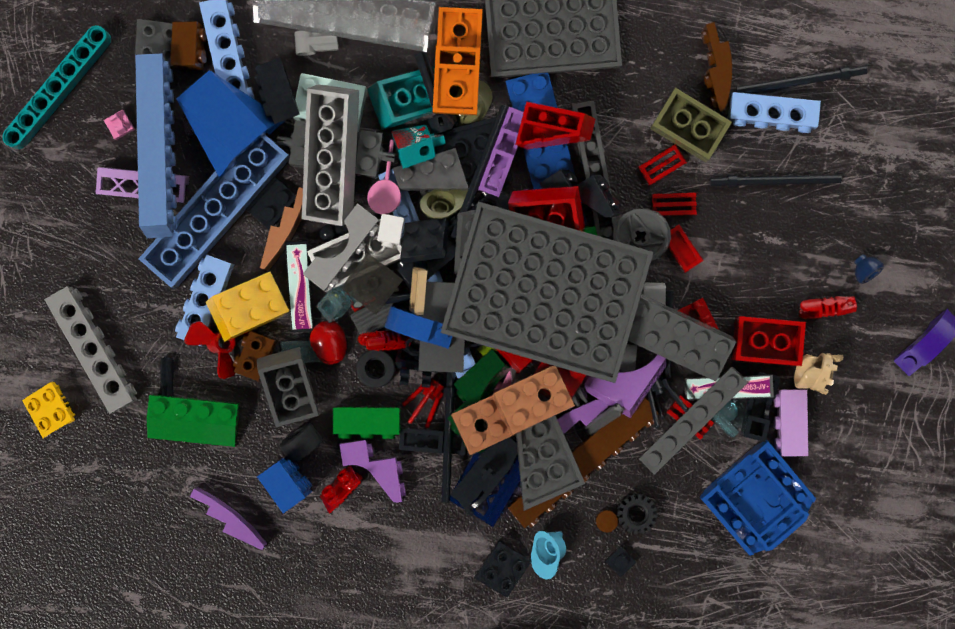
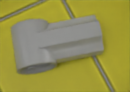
[294,30,339,56]

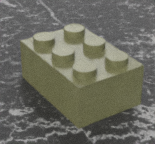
[650,88,732,163]

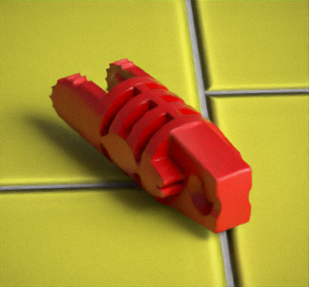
[799,296,857,319]
[357,330,411,351]

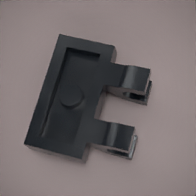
[395,347,439,388]

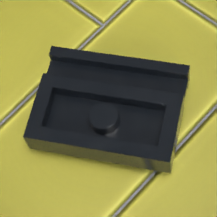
[246,177,296,230]

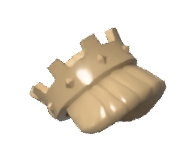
[794,353,843,395]

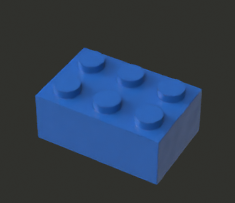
[257,457,312,513]

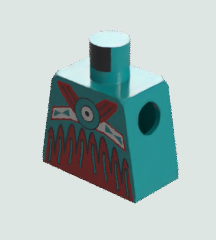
[391,125,445,169]

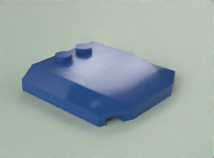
[700,440,816,556]

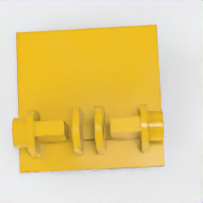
[22,381,75,438]

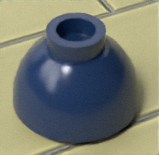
[854,254,884,284]

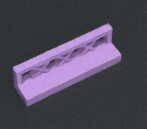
[96,167,189,203]

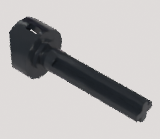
[415,51,459,134]

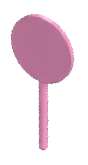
[367,139,401,215]

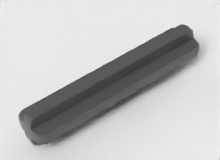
[582,403,624,436]

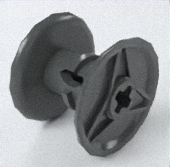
[613,208,671,262]

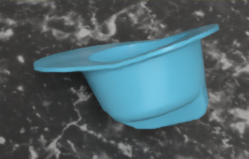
[531,531,566,579]

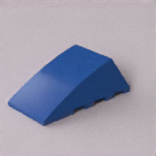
[176,70,286,178]

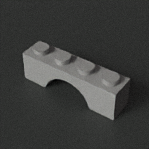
[303,203,380,291]

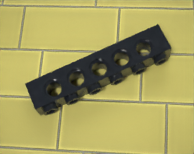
[396,191,509,290]

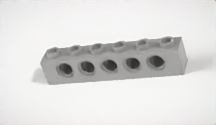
[44,286,137,414]

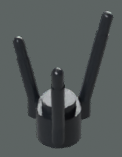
[648,376,688,428]

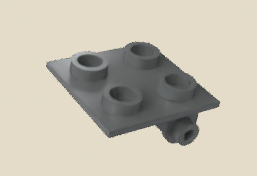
[134,19,174,68]

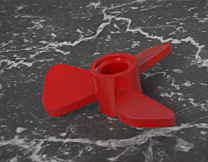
[184,321,252,379]

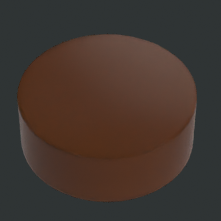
[596,510,618,532]

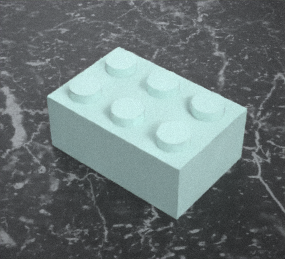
[293,73,367,132]

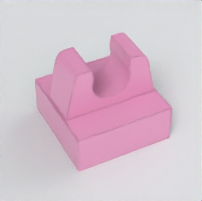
[104,109,135,140]

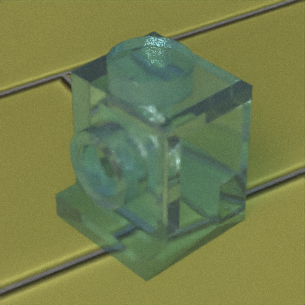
[317,285,356,323]

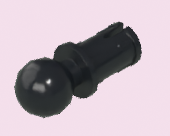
[320,224,349,242]

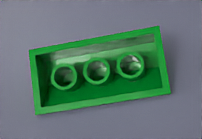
[147,394,240,447]

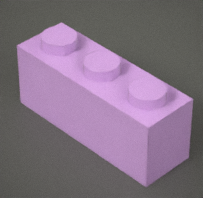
[773,389,808,456]

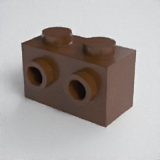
[170,21,207,70]
[233,331,277,382]

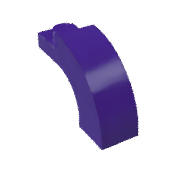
[894,309,955,376]

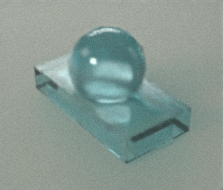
[712,401,739,437]

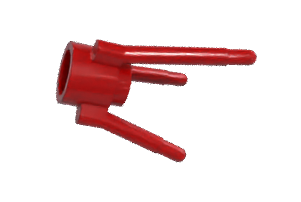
[402,378,444,428]

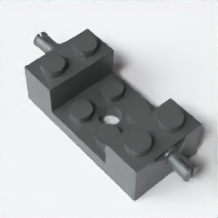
[277,120,396,179]

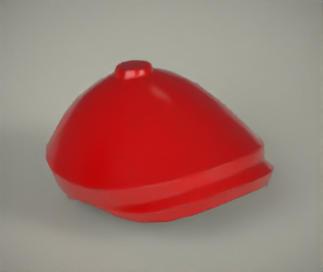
[310,321,347,364]

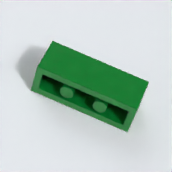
[333,407,401,439]

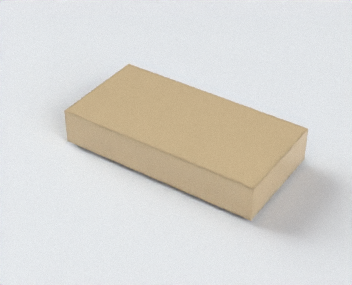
[409,267,427,315]

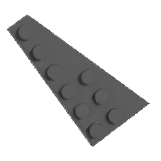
[510,362,585,511]

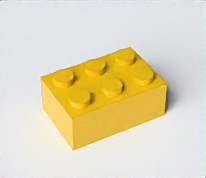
[206,272,289,342]

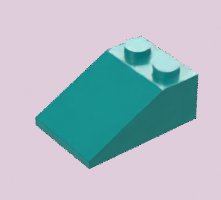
[367,66,435,130]

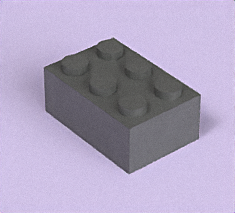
[257,347,319,427]

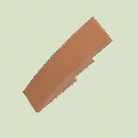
[260,187,303,271]

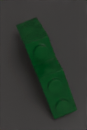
[447,349,512,453]

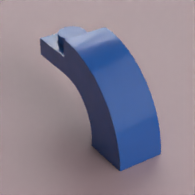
[384,306,453,349]

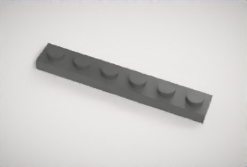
[639,367,749,475]

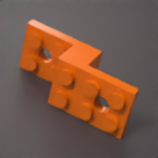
[433,7,482,115]

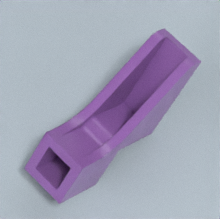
[340,439,406,503]

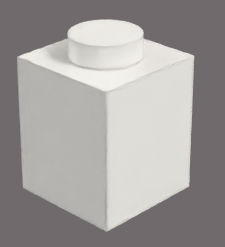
[377,214,405,248]

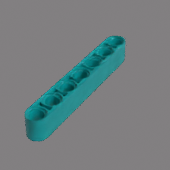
[2,25,111,149]

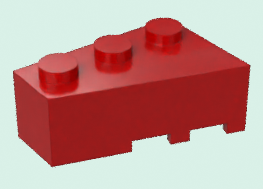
[515,102,596,149]

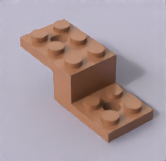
[451,366,575,455]

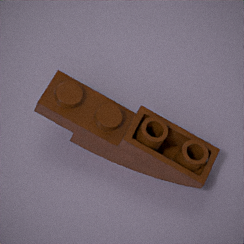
[701,22,732,114]

